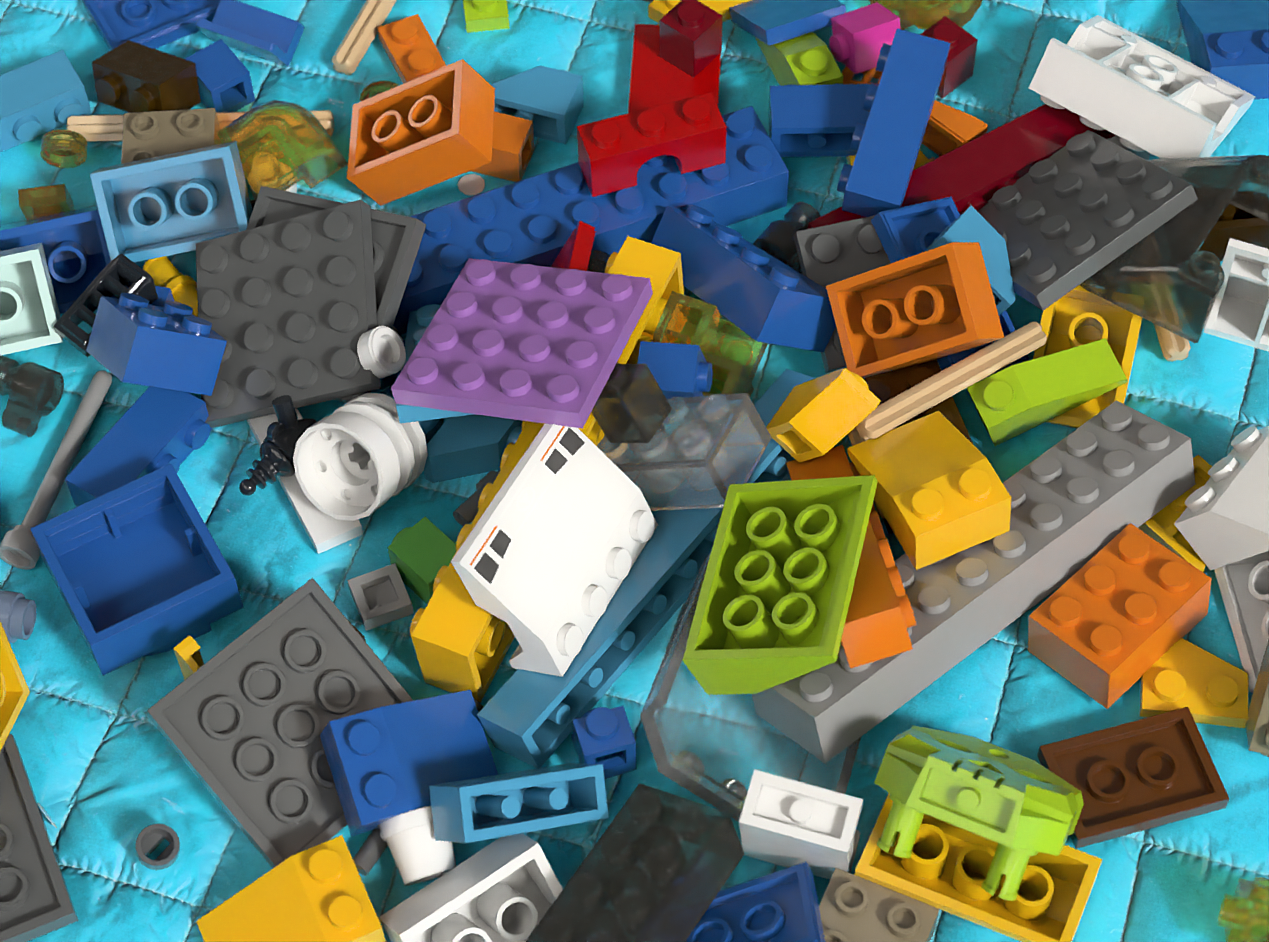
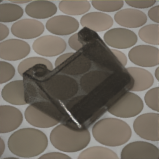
[1080,155,1269,343]

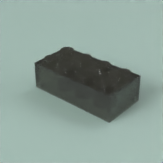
[525,783,744,942]

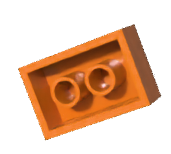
[347,59,495,206]
[826,242,1004,378]
[1028,523,1212,709]

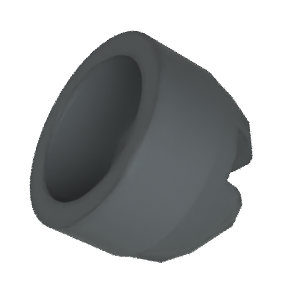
[136,824,180,870]

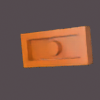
[377,14,446,84]

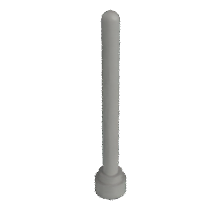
[0,370,112,570]

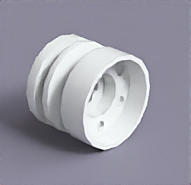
[293,393,428,521]

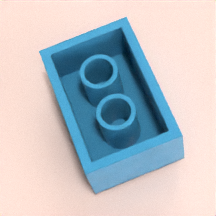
[90,141,253,262]

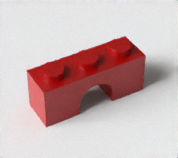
[577,92,726,197]

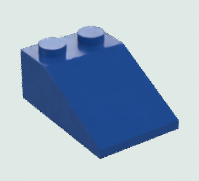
[1176,0,1269,100]
[320,690,498,836]

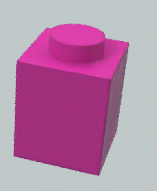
[829,2,900,74]

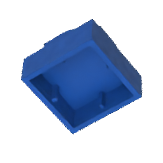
[30,464,244,675]

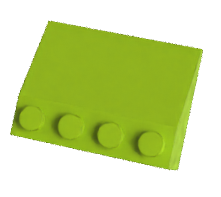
[682,475,878,695]

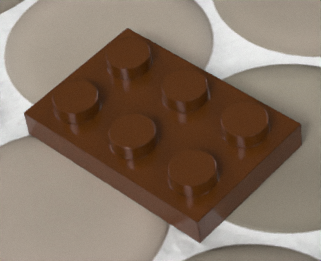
[1037,707,1229,849]

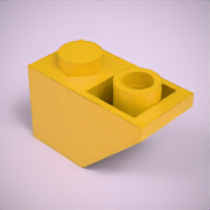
[764,368,881,463]

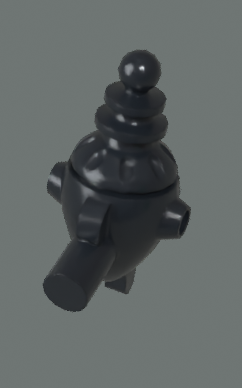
[239,395,317,496]

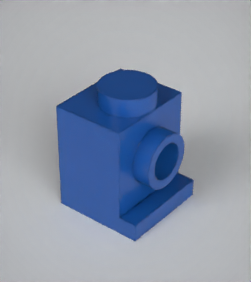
[571,706,637,779]

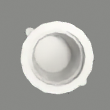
[379,806,456,886]

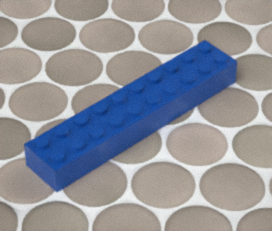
[393,106,789,335]

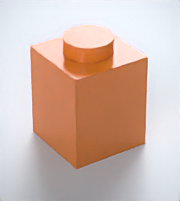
[471,111,534,182]

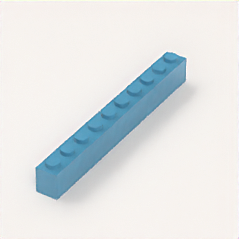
[477,369,815,768]

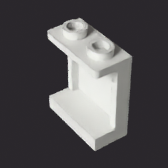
[739,769,863,879]

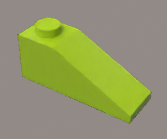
[755,32,843,85]
[967,338,1128,446]

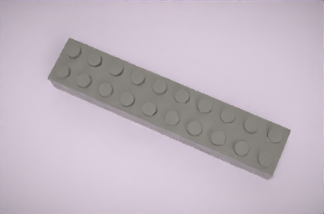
[752,400,1195,764]

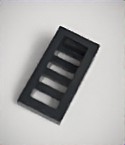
[53,253,158,357]

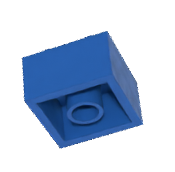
[86,293,227,396]

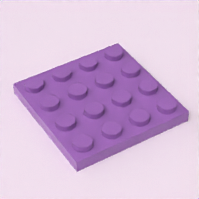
[391,258,653,429]

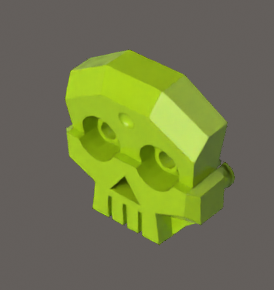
[874,725,1084,901]

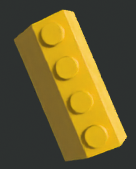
[854,793,1103,942]

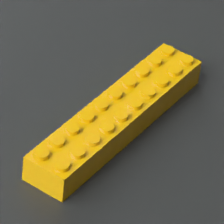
[409,236,685,703]

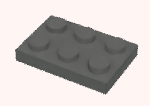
[793,215,891,373]

